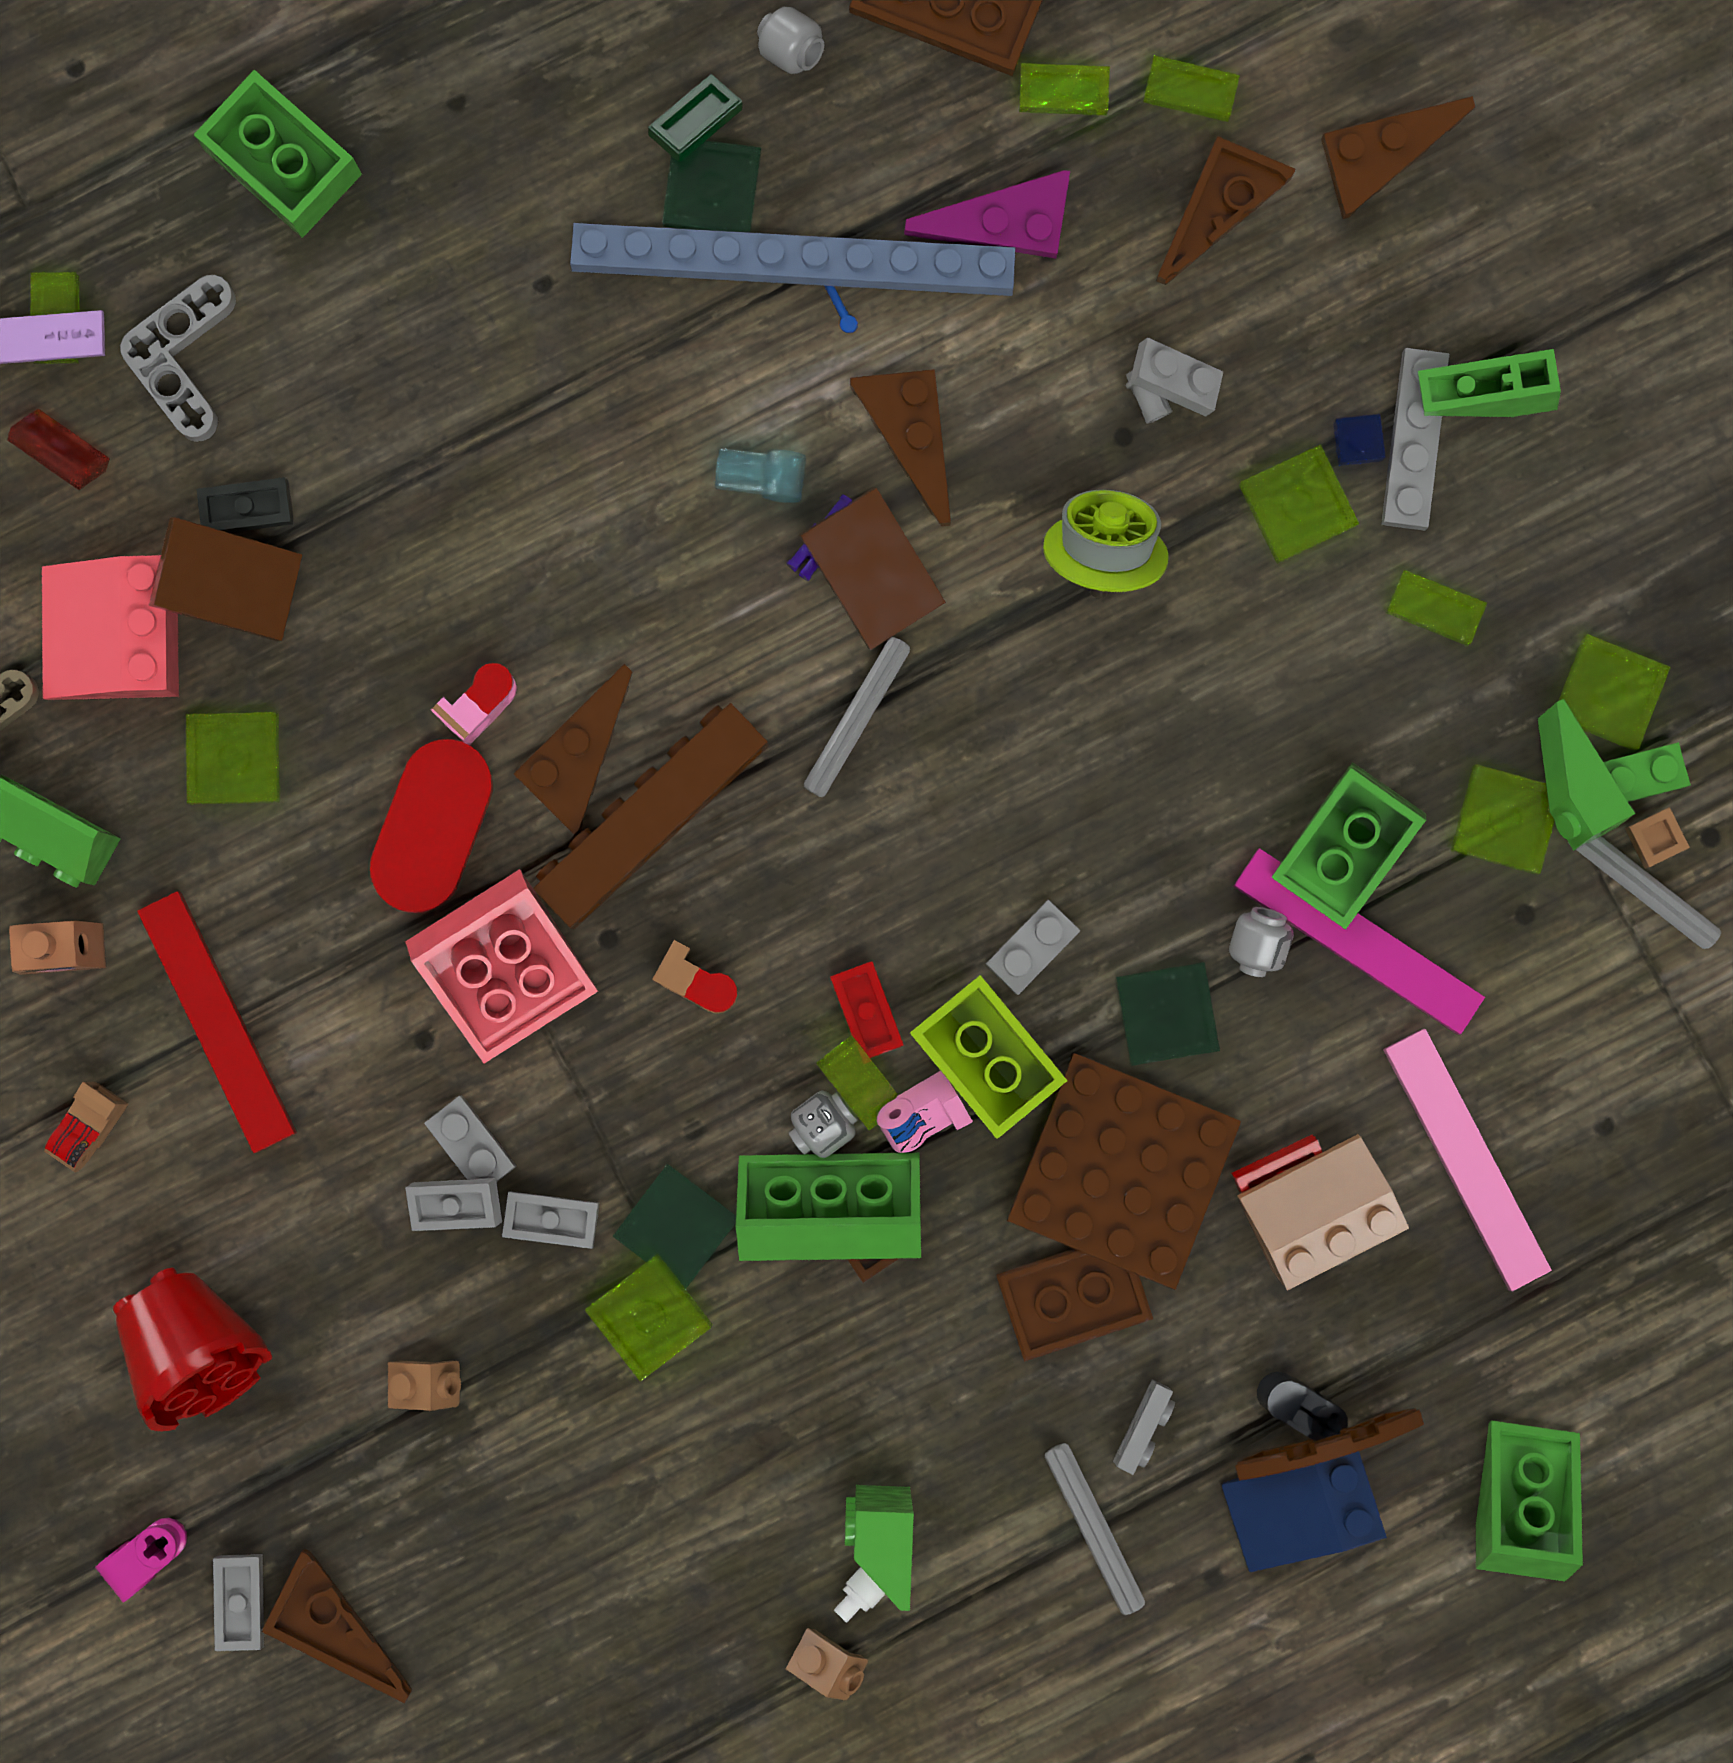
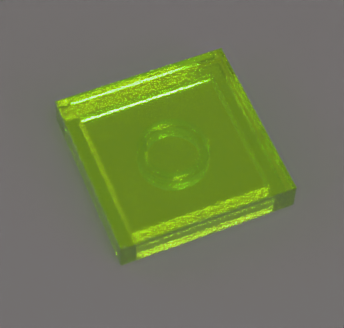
[1239,444,1359,564]
[1559,634,1670,751]
[186,712,280,805]
[1451,764,1554,875]
[585,1253,713,1382]

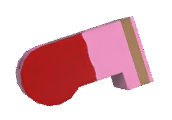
[431,663,517,745]

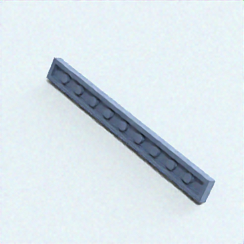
[570,223,1015,296]

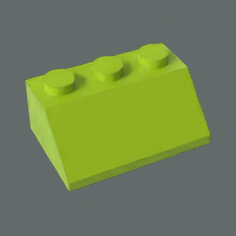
[910,975,1067,1139]

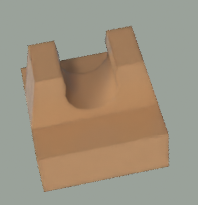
[1625,807,1690,868]

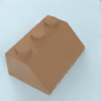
[1237,1134,1409,1291]

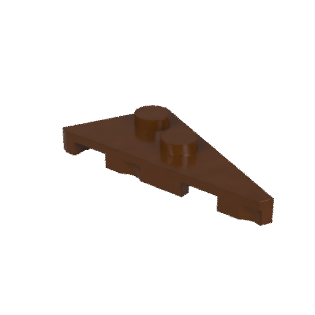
[1321,96,1476,219]
[1156,136,1296,285]
[850,369,951,526]
[514,664,633,836]
[261,1549,412,1704]

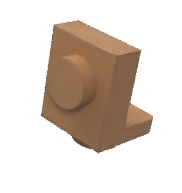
[388,1361,461,1411]
[786,1628,868,1700]

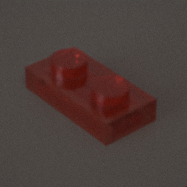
[7,409,110,490]

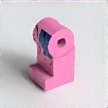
[877,1071,973,1153]

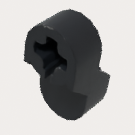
[1257,1371,1348,1441]

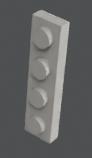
[1381,348,1449,531]

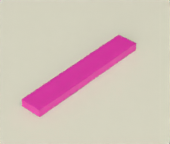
[1233,848,1485,1035]

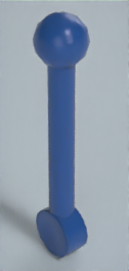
[824,286,858,333]

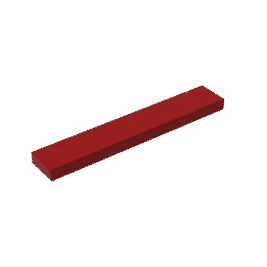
[137,891,297,1154]

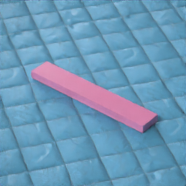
[1383,1029,1552,1291]

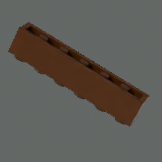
[533,703,769,930]

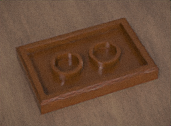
[799,487,946,650]
[149,517,302,641]
[996,1249,1153,1362]

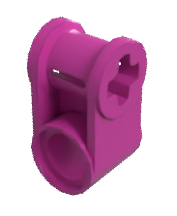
[95,1518,187,1603]

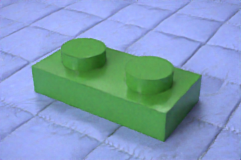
[1603,742,1691,802]

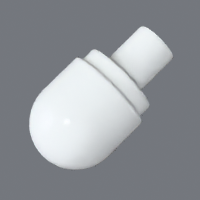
[834,1568,885,1623]

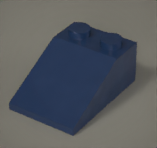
[1220,1451,1387,1572]

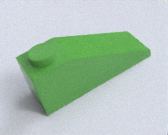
[1418,349,1561,417]
[1538,699,1635,851]

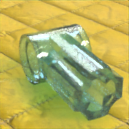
[715,449,806,503]

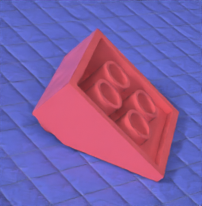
[42,555,179,700]
[405,869,598,1064]

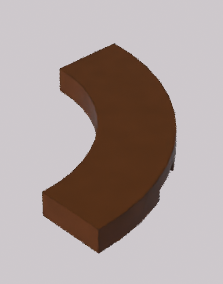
[1235,1408,1424,1481]

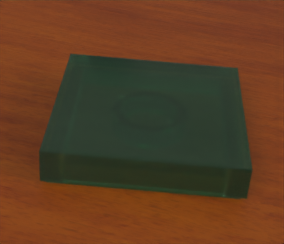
[662,141,762,233]
[1115,962,1220,1066]
[613,1164,736,1291]

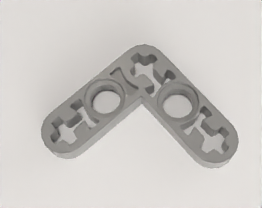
[120,275,236,442]

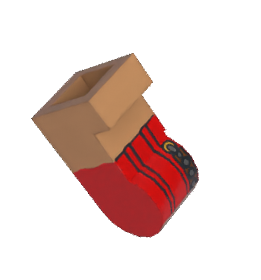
[652,940,737,1014]
[44,1082,129,1173]

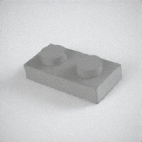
[1130,338,1223,416]
[985,900,1080,995]
[424,1095,517,1182]
[405,1178,502,1231]
[502,1191,600,1249]
[1113,1379,1175,1475]
[213,1554,264,1651]

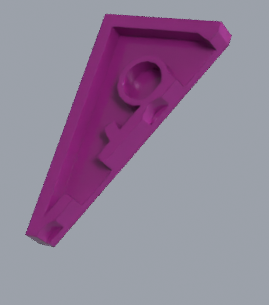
[904,170,1070,259]

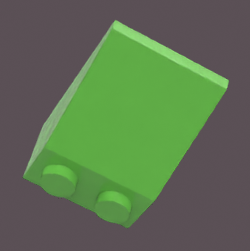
[1271,762,1426,930]
[1476,1421,1583,1581]

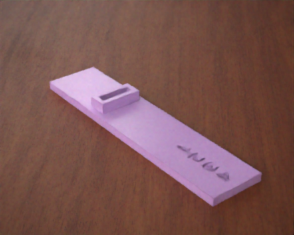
[0,310,105,364]

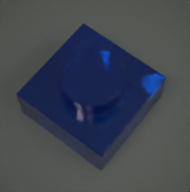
[1333,414,1386,466]

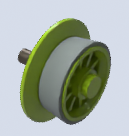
[1043,490,1169,598]

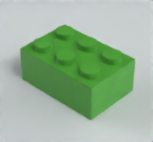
[194,70,362,238]

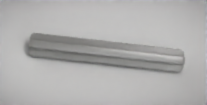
[804,637,910,797]
[1568,837,1721,949]
[1045,1443,1145,1615]

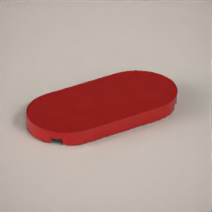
[370,739,493,913]

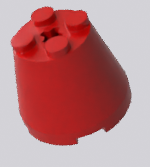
[113,1267,272,1431]

